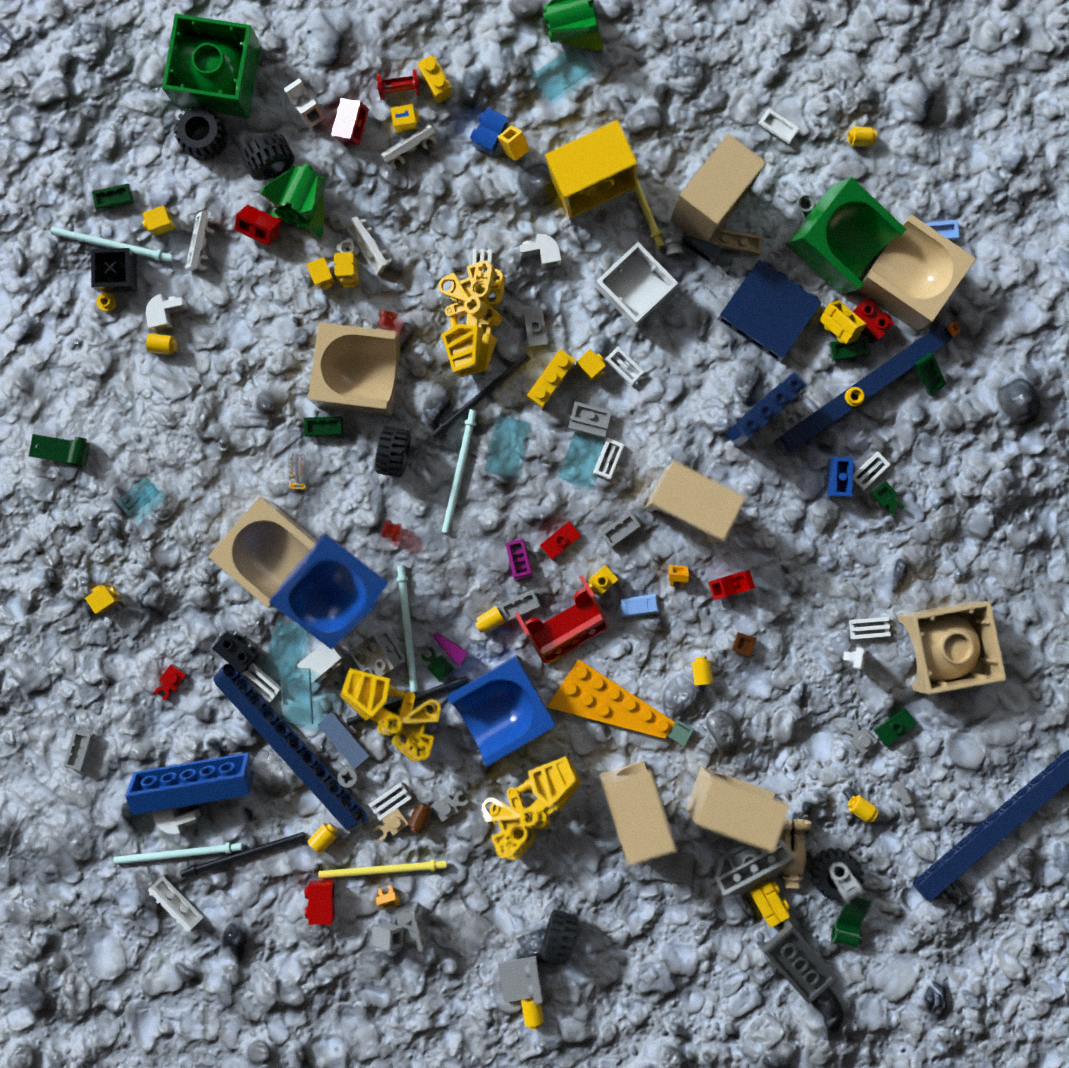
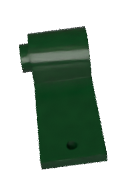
[29,434,90,466]
[831,896,872,949]

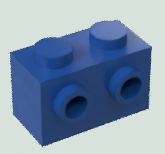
[827,457,855,498]

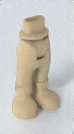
[780,819,812,888]

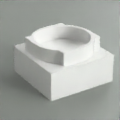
[595,242,678,328]

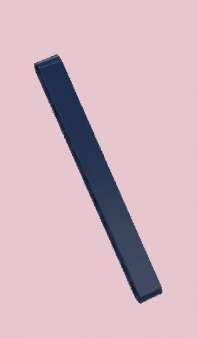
[775,322,955,456]
[213,663,368,832]
[912,750,1069,901]

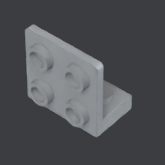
[349,628,406,676]
[394,902,429,952]
[498,956,543,1004]

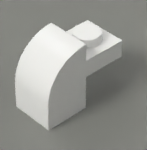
[284,79,325,128]
[519,234,561,269]
[146,294,188,332]
[152,807,201,834]

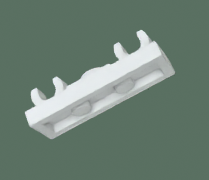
[381,125,436,169]
[186,211,216,271]
[346,216,392,275]
[843,648,867,669]
[148,876,203,932]

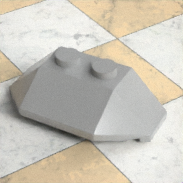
[715,841,794,897]

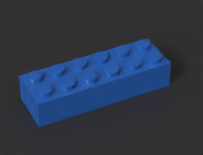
[125,752,254,815]

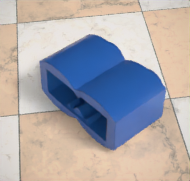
[470,108,509,156]

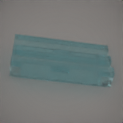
[117,477,159,517]

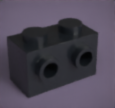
[212,630,261,673]

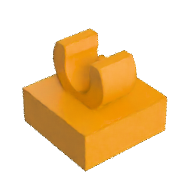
[668,565,689,588]
[376,885,400,910]

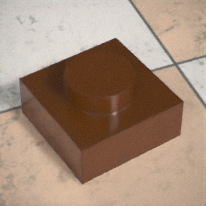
[731,632,757,657]

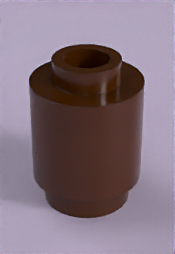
[408,802,433,834]

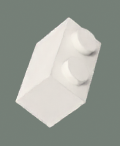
[297,643,344,683]

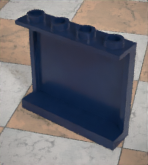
[717,260,822,362]
[725,371,808,448]

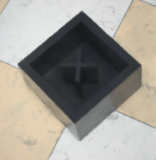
[91,248,137,293]

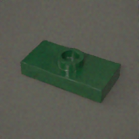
[92,183,134,211]
[829,336,871,362]
[914,352,946,395]
[304,416,343,437]
[873,708,917,746]

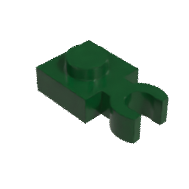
[870,481,904,516]
[421,647,455,682]

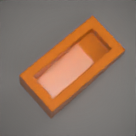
[946,322,961,337]

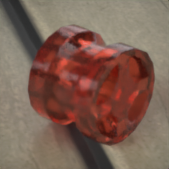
[376,310,397,331]
[381,519,402,542]

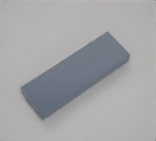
[318,712,370,769]

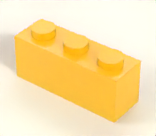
[527,349,575,410]

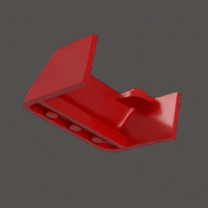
[515,575,609,663]

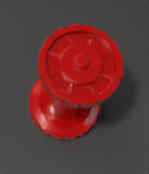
[377,69,421,101]

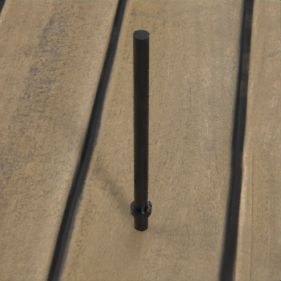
[431,353,531,439]
[346,676,469,726]
[180,832,305,878]

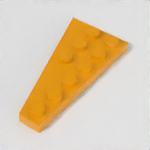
[547,659,675,739]

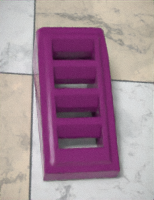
[505,538,533,582]
[433,632,468,666]

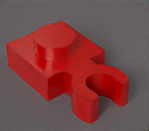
[154,664,188,700]

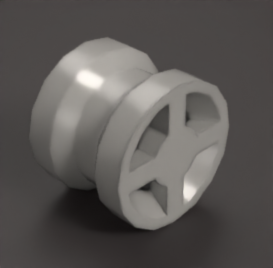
[664,237,685,258]
[338,766,359,788]

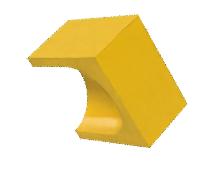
[545,120,638,219]

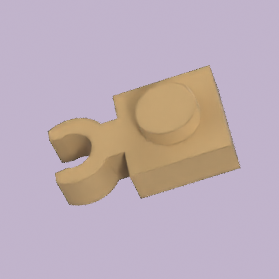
[373,807,409,841]

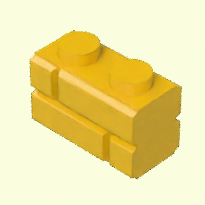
[417,55,453,104]
[334,252,360,288]
[819,300,867,345]
[749,880,790,928]

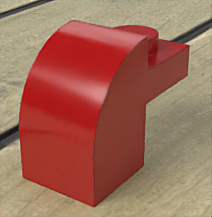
[708,570,756,600]

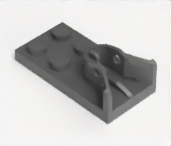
[756,919,838,1004]

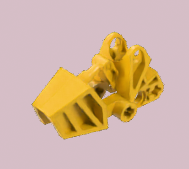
[439,261,506,377]
[340,668,441,762]
[482,756,582,860]

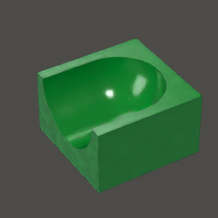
[162,14,261,118]
[785,177,907,294]

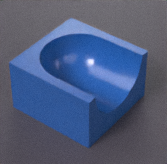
[269,534,389,650]
[447,655,556,766]

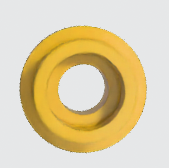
[96,292,116,312]
[845,387,865,407]

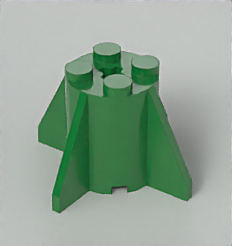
[543,0,604,51]
[260,164,328,238]

